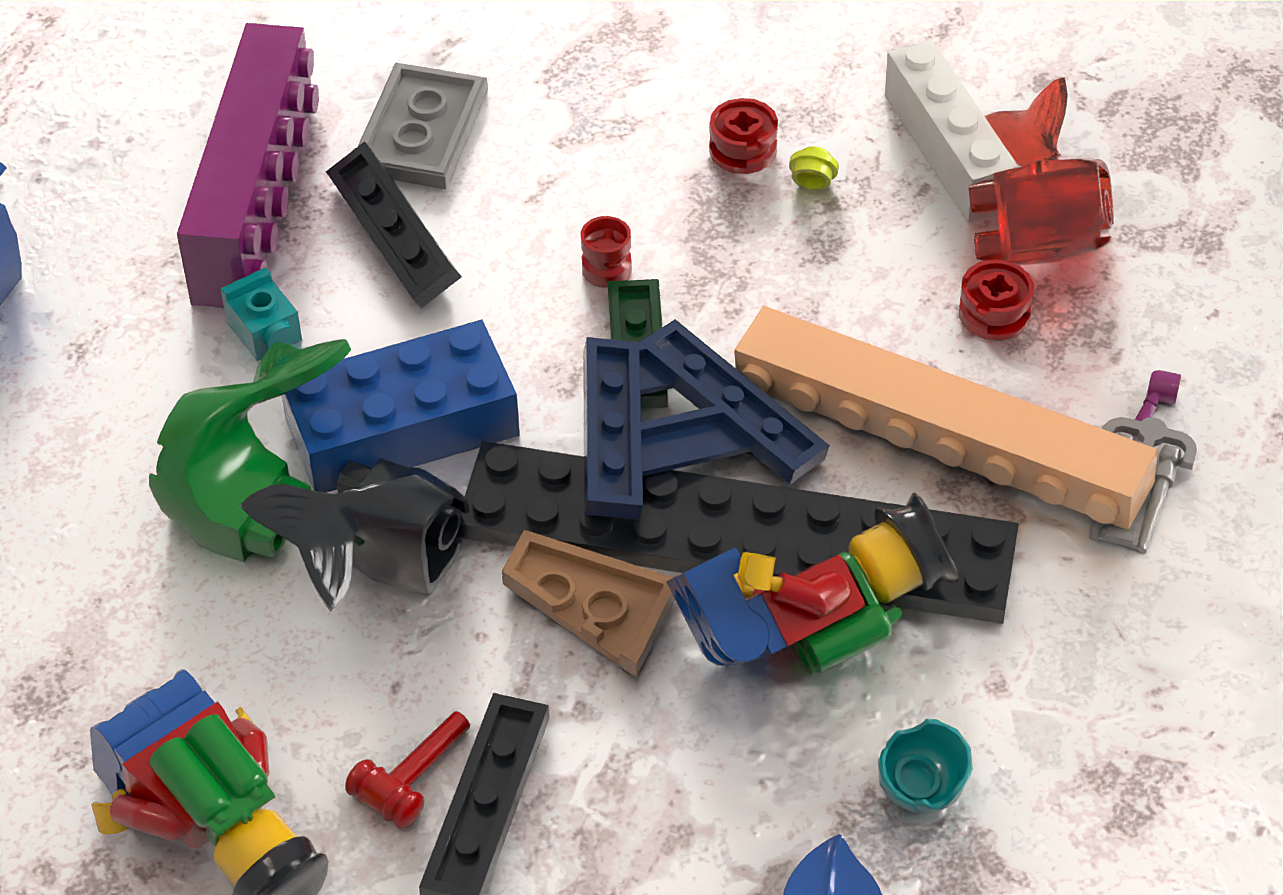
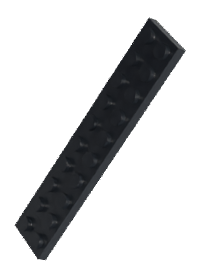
[458,441,1019,624]

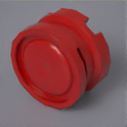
[709,98,778,174]
[959,259,1034,341]

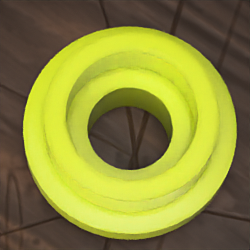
[789,146,839,190]

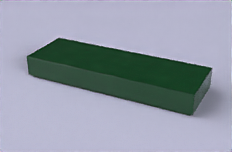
[608,279,668,409]

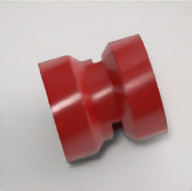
[580,216,632,288]

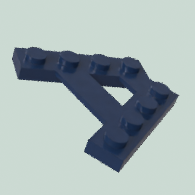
[583,319,830,520]

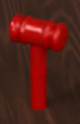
[345,711,470,829]

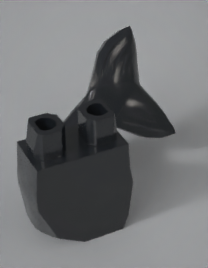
[239,458,469,611]

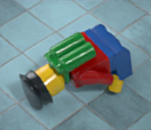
[666,493,959,675]
[90,669,329,895]

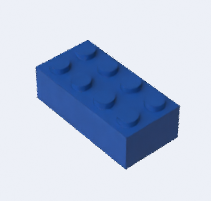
[281,319,520,493]

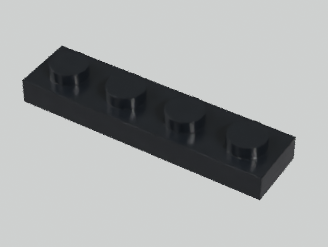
[325,141,462,308]
[419,693,549,895]

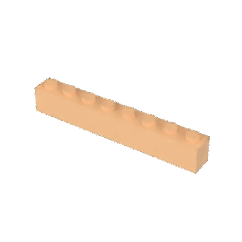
[734,305,1158,530]

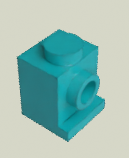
[221,267,302,361]

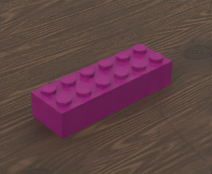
[177,23,319,308]

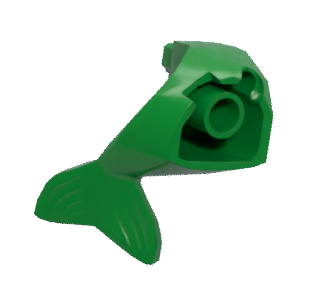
[149,339,351,562]

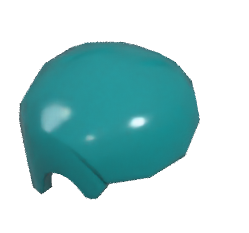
[878,718,973,815]

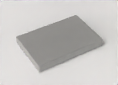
[357,62,488,189]

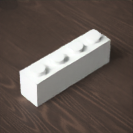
[884,39,1018,223]

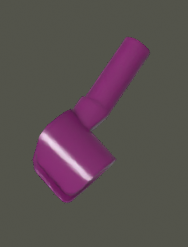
[1134,370,1181,421]

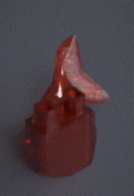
[968,77,1114,266]

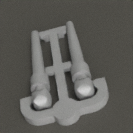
[1089,417,1197,554]

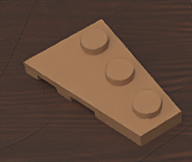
[502,530,675,678]

